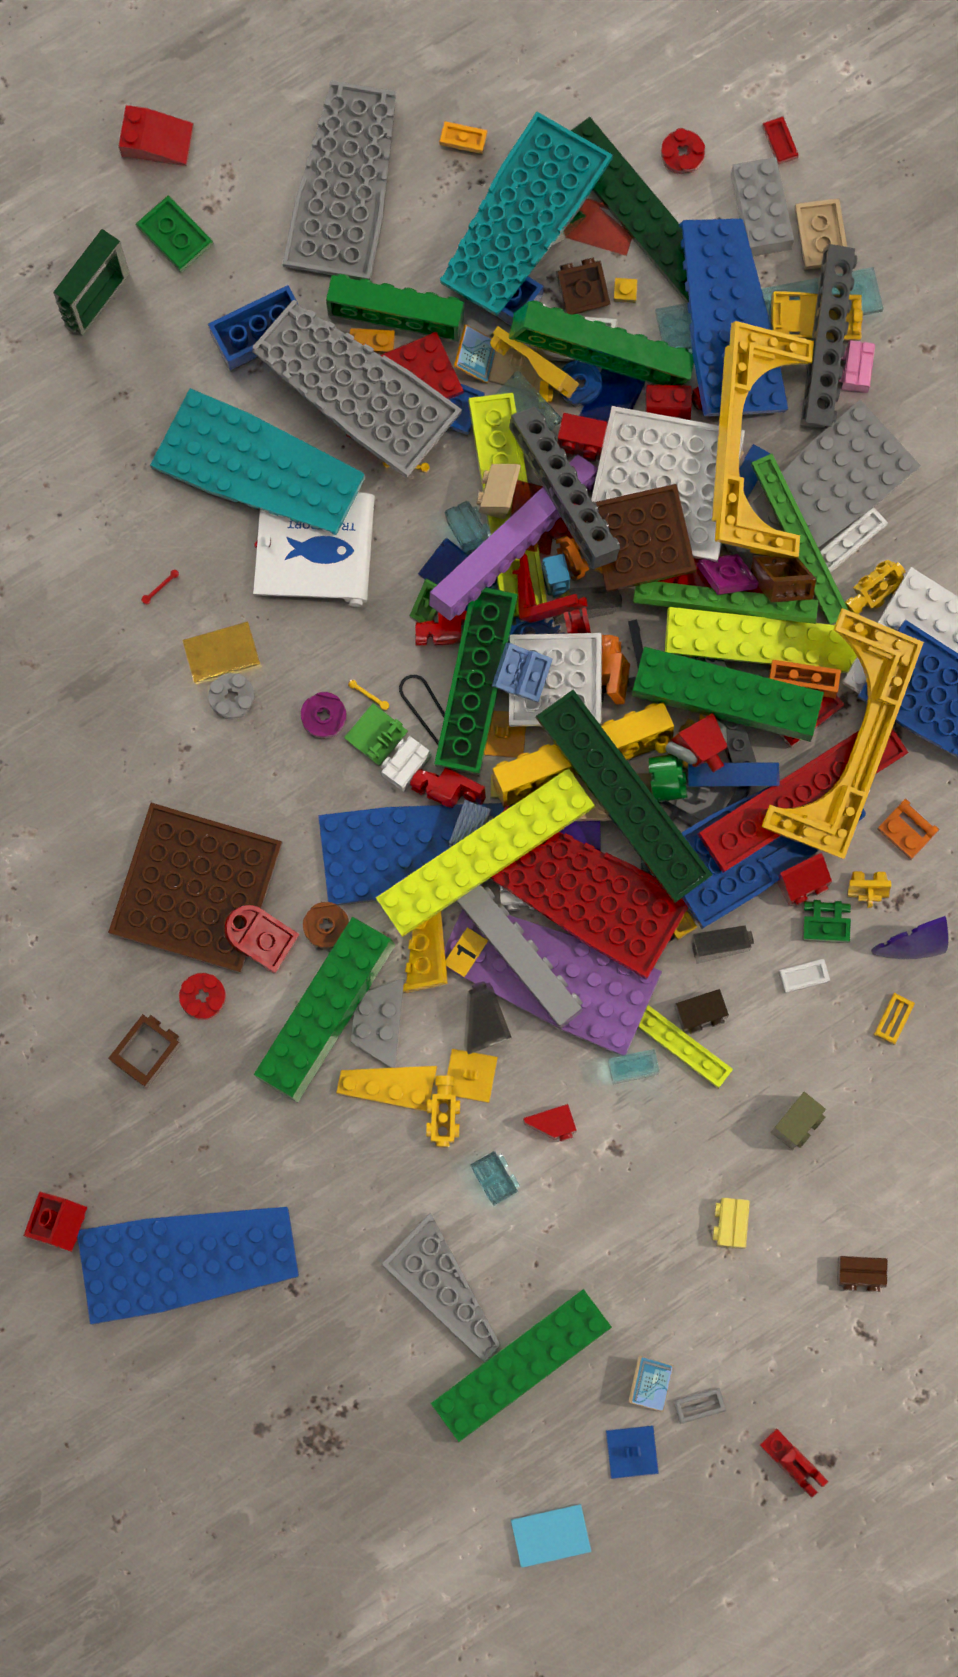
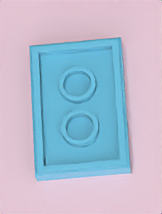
[511,1504,591,1568]

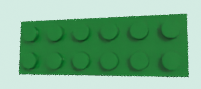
[326,274,464,342]

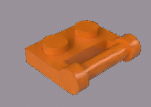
[877,799,940,860]

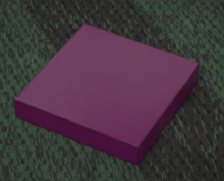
[697,554,759,595]

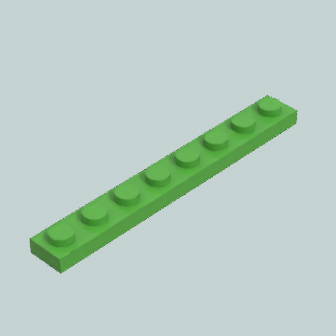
[751,453,849,625]
[633,581,819,624]

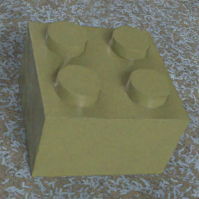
[771,1091,826,1150]

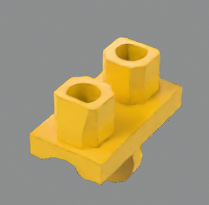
[847,871,892,908]

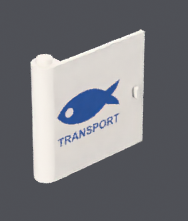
[253,492,375,607]

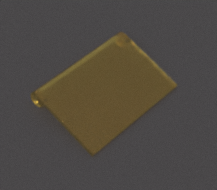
[182,622,260,683]

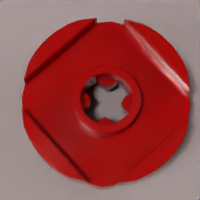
[661,128,705,174]
[179,973,226,1020]

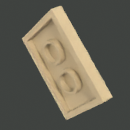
[795,198,847,270]

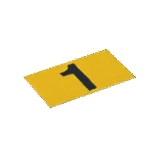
[446,927,488,977]

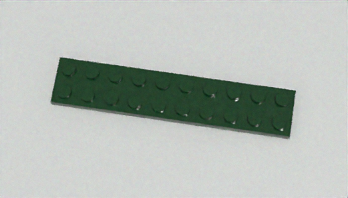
[571,117,690,303]
[535,689,713,903]

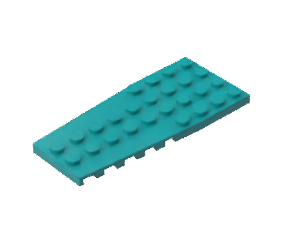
[440,111,613,316]
[150,388,365,535]

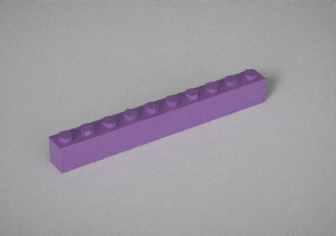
[429,455,598,620]

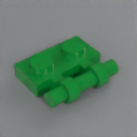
[803,900,851,943]

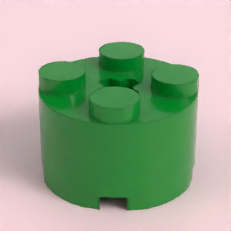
[649,754,688,802]

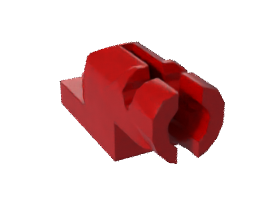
[415,611,467,646]
[410,767,486,808]
[760,1429,829,1498]

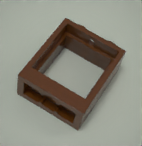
[751,556,816,602]
[108,1014,181,1089]

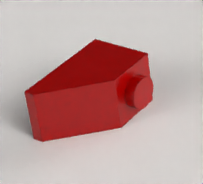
[523,1104,577,1142]

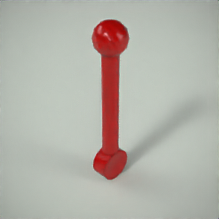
[142,569,179,605]

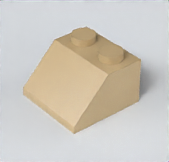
[476,464,521,519]

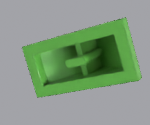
[409,579,438,622]

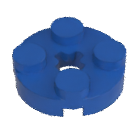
[559,360,602,407]

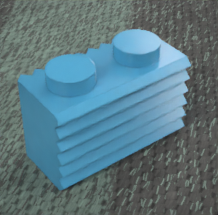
[542,554,570,598]

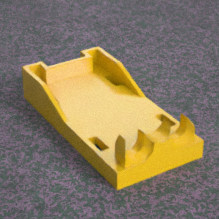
[771,291,863,341]
[490,326,579,398]

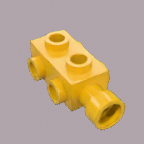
[845,560,906,614]
[426,1075,460,1147]

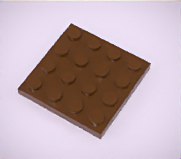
[595,484,696,592]

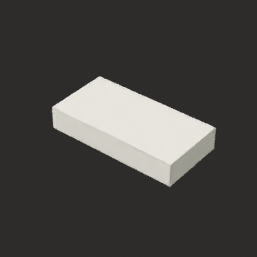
[779,959,830,993]

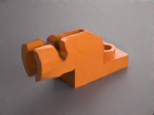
[602,635,630,705]

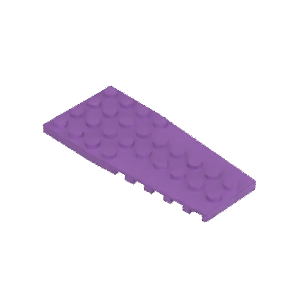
[445,909,662,1057]

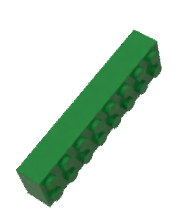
[509,301,694,385]
[434,588,518,776]
[632,647,824,742]
[254,917,396,1103]
[431,1289,612,1442]

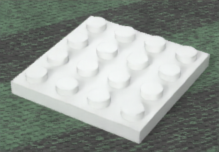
[509,633,602,727]

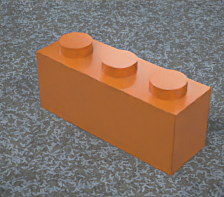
[769,660,841,698]

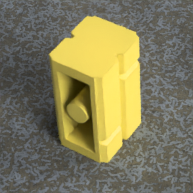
[713,1198,750,1249]

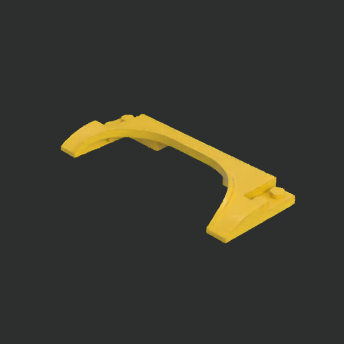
[712,321,814,558]
[762,608,924,859]

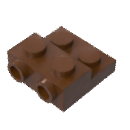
[556,257,611,314]

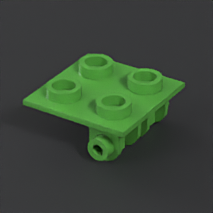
[344,703,408,766]

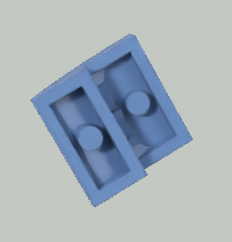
[492,643,553,702]

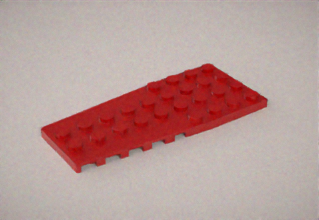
[490,806,688,979]

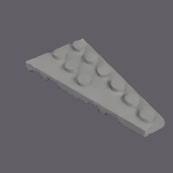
[382,1213,501,1363]

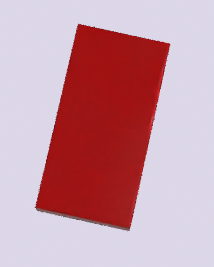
[762,116,799,165]

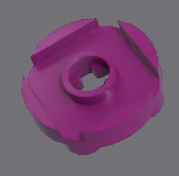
[301,692,347,738]

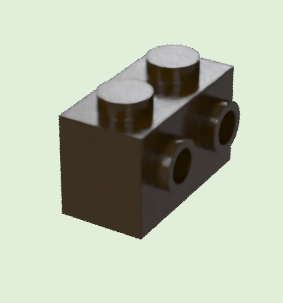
[674,989,729,1034]

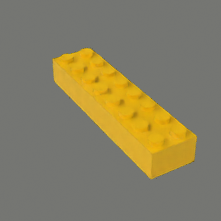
[492,702,674,808]

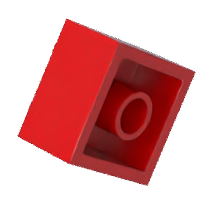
[557,412,608,462]

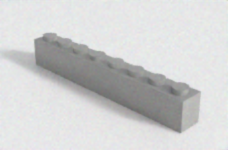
[456,885,583,1029]

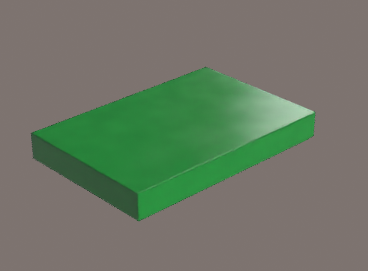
[135,195,214,272]

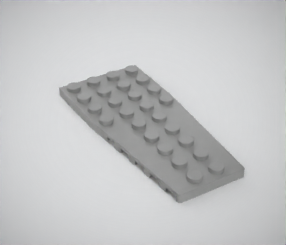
[282,81,396,281]
[253,300,462,478]
[722,400,921,571]

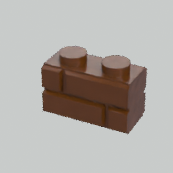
[837,1256,888,1292]

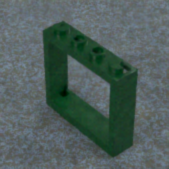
[53,229,130,335]

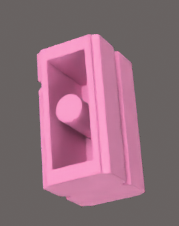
[838,340,875,393]

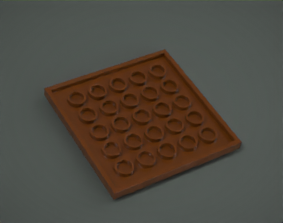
[108,802,283,973]

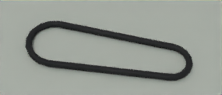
[399,674,445,745]

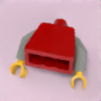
[655,713,727,773]

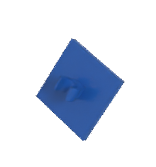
[606,1426,659,1479]

